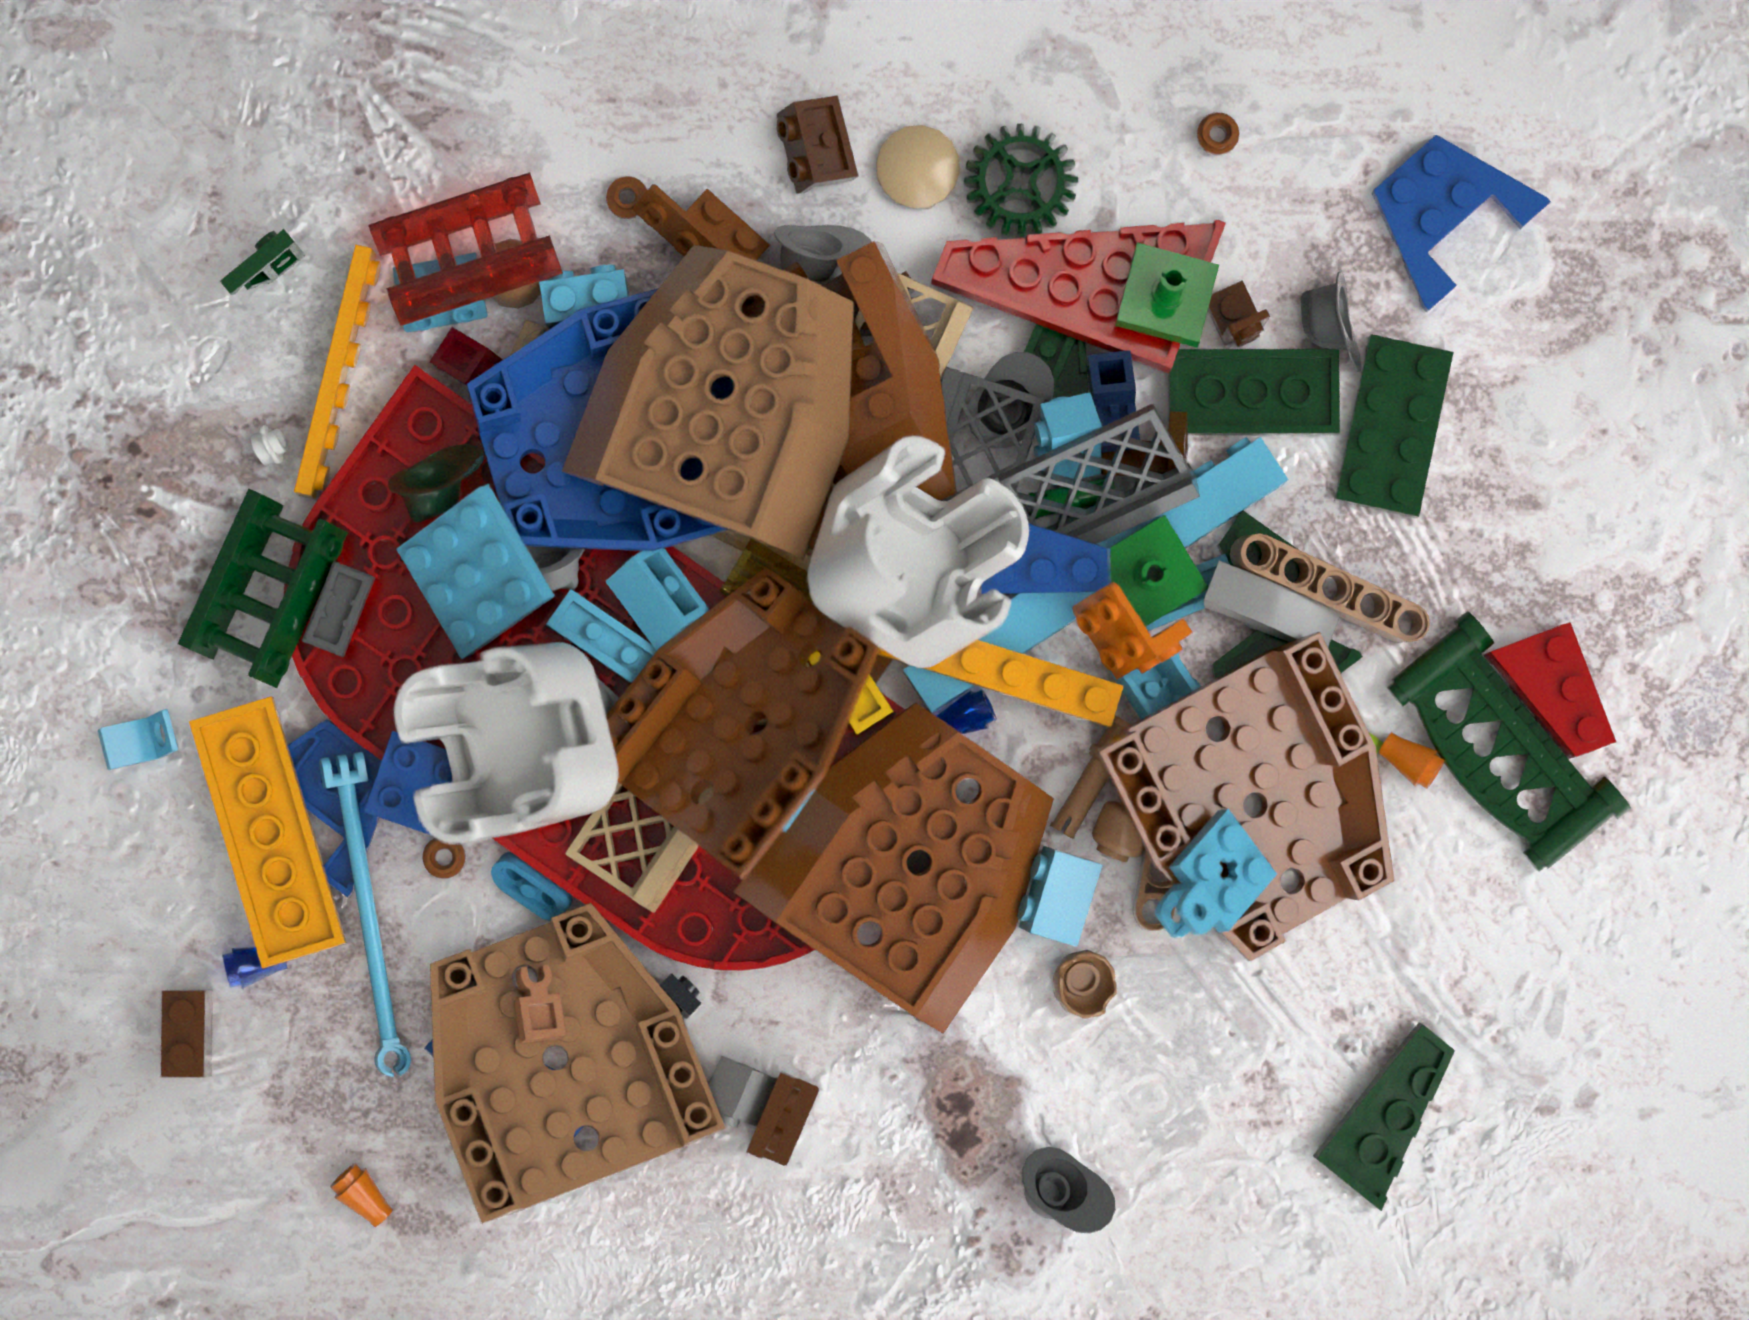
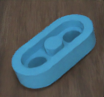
[491,852,572,921]

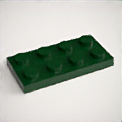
[1334,334,1454,518]
[1168,349,1340,435]

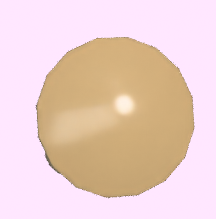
[876,125,960,210]

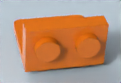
[1072,582,1193,680]

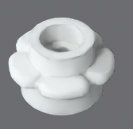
[251,425,288,466]

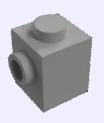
[708,1056,777,1128]

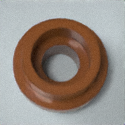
[1197,113,1239,155]
[606,176,647,219]
[422,838,466,879]

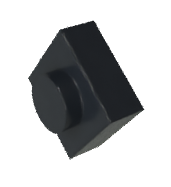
[660,973,702,1020]

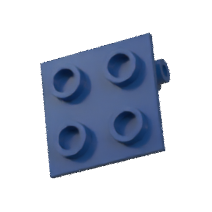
[364,731,453,836]

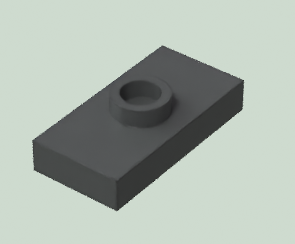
[302,561,375,657]

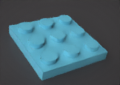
[396,484,555,659]

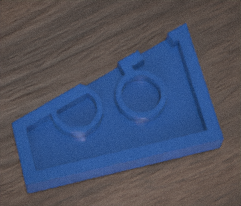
[981,523,1111,594]

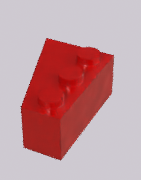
[1483,622,1616,759]

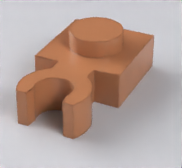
[514,964,566,1043]

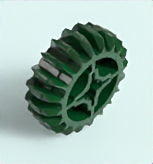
[963,123,1078,238]

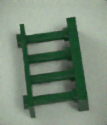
[177,489,348,688]

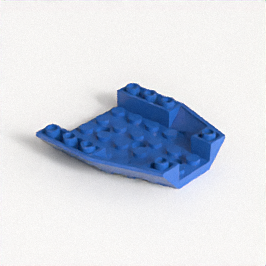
[467,288,734,551]

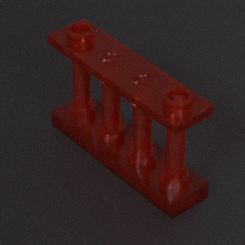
[368,172,563,326]

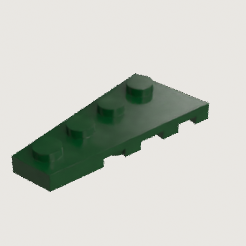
[1313,1022,1455,1211]

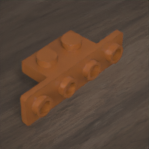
[633,184,770,308]

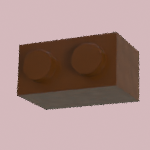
[161,990,213,1078]

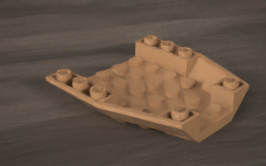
[562,245,854,559]
[430,903,725,1224]

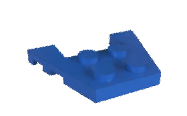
[1372,135,1551,313]
[288,719,382,898]

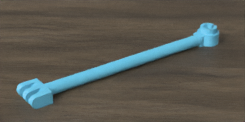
[319,752,411,1077]

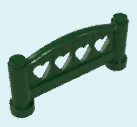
[1387,611,1631,872]

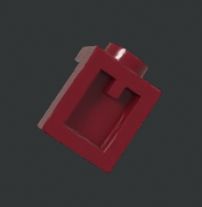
[429,327,503,386]

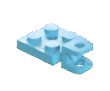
[1155,809,1277,938]

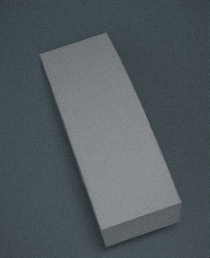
[1204,561,1340,647]

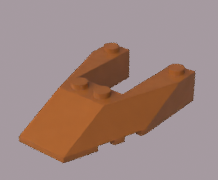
[742,241,957,501]

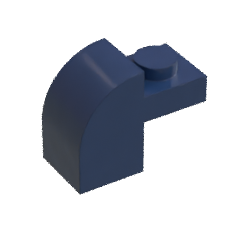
[1087,350,1140,453]

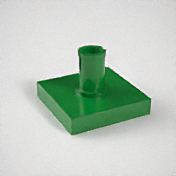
[1115,242,1219,348]
[1109,515,1208,627]

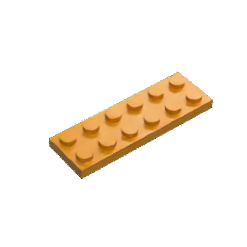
[189,696,347,969]

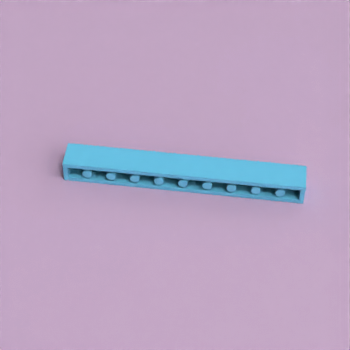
[903,437,1289,714]

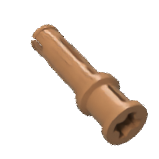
[1050,715,1131,839]

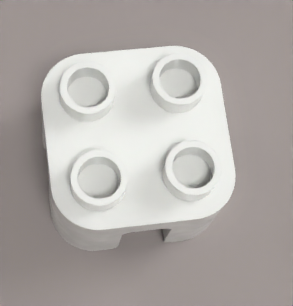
[808,436,1029,668]
[395,643,618,844]

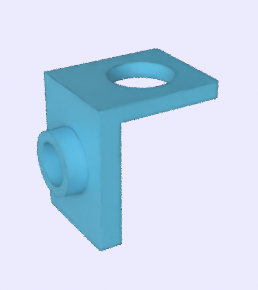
[97,709,178,770]

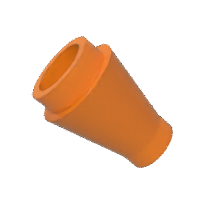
[1378,732,1445,789]
[330,1163,393,1227]

